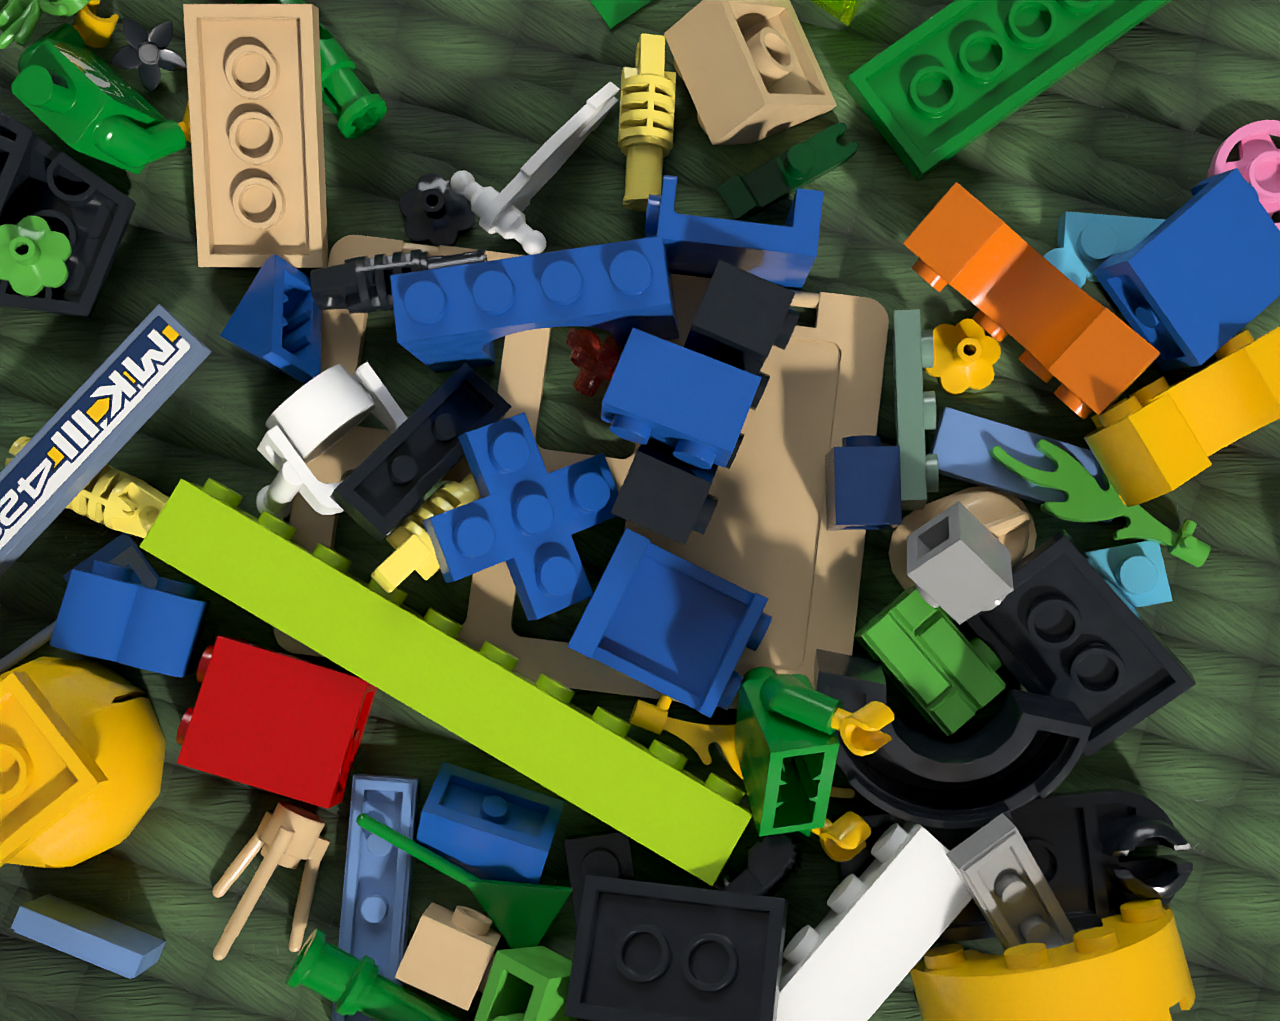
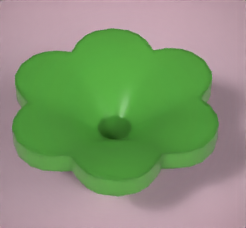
[0,216,72,296]

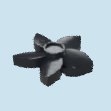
[110,17,187,93]

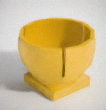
[0,656,167,868]

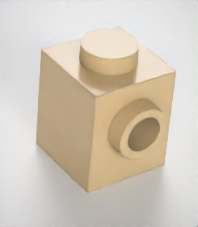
[394,902,502,1011]

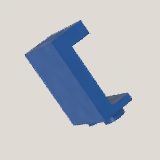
[1092,168,1280,371]
[645,175,824,290]
[567,528,772,718]

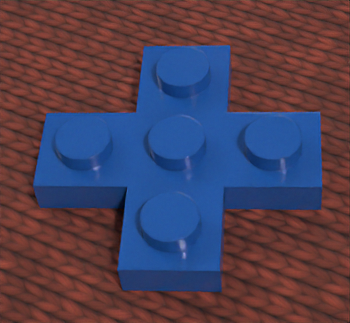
[422,412,619,621]

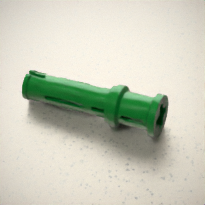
[285,928,463,1021]

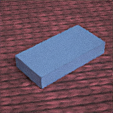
[11,894,166,979]

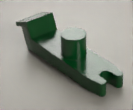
[716,122,859,220]

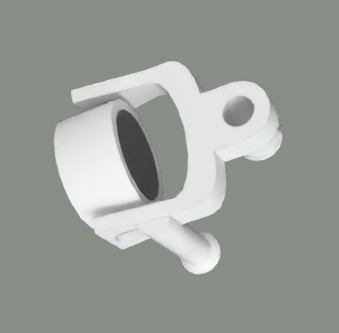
[256,362,425,536]

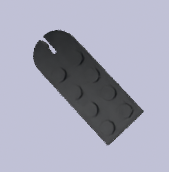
[832,788,1193,944]

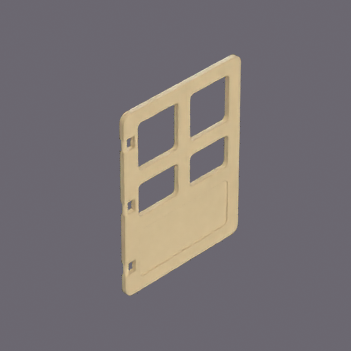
[274,235,889,709]

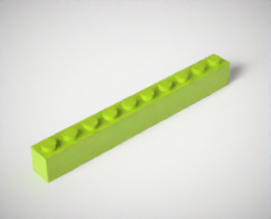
[139,478,752,886]

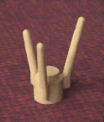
[212,801,330,960]

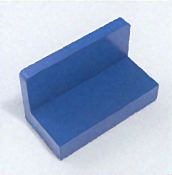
[416,761,565,884]

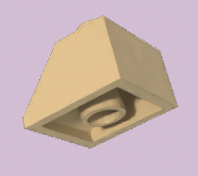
[664,0,837,145]

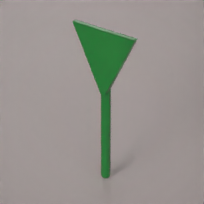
[356,813,573,949]

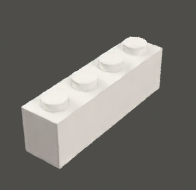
[776,821,972,1021]

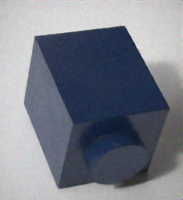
[825,435,902,531]

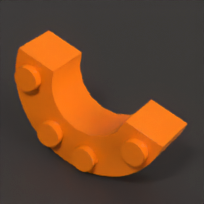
[903,182,1161,419]

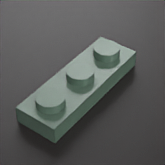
[892,309,939,510]

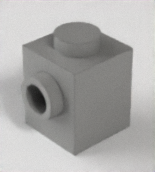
[907,501,1014,625]

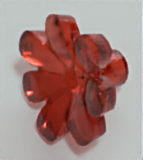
[565,328,625,397]

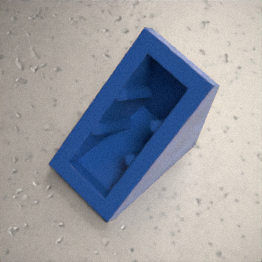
[220,254,321,384]

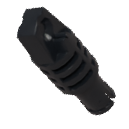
[310,249,488,314]

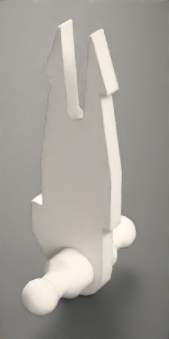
[450,81,620,255]

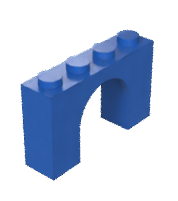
[390,236,680,373]

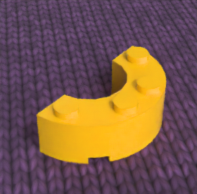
[1084,327,1280,507]
[910,899,1196,1021]

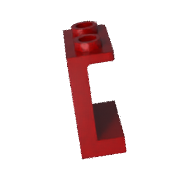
[176,636,378,809]

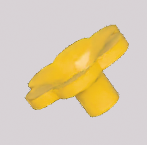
[924,318,1001,395]

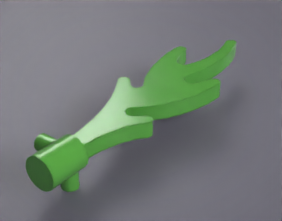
[989,439,1211,567]

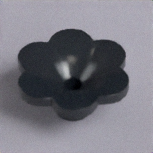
[399,173,476,247]

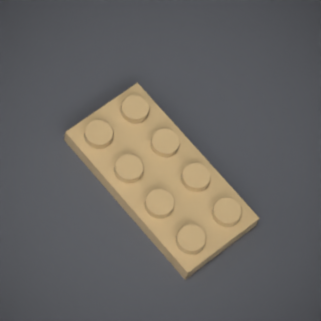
[183,4,329,268]

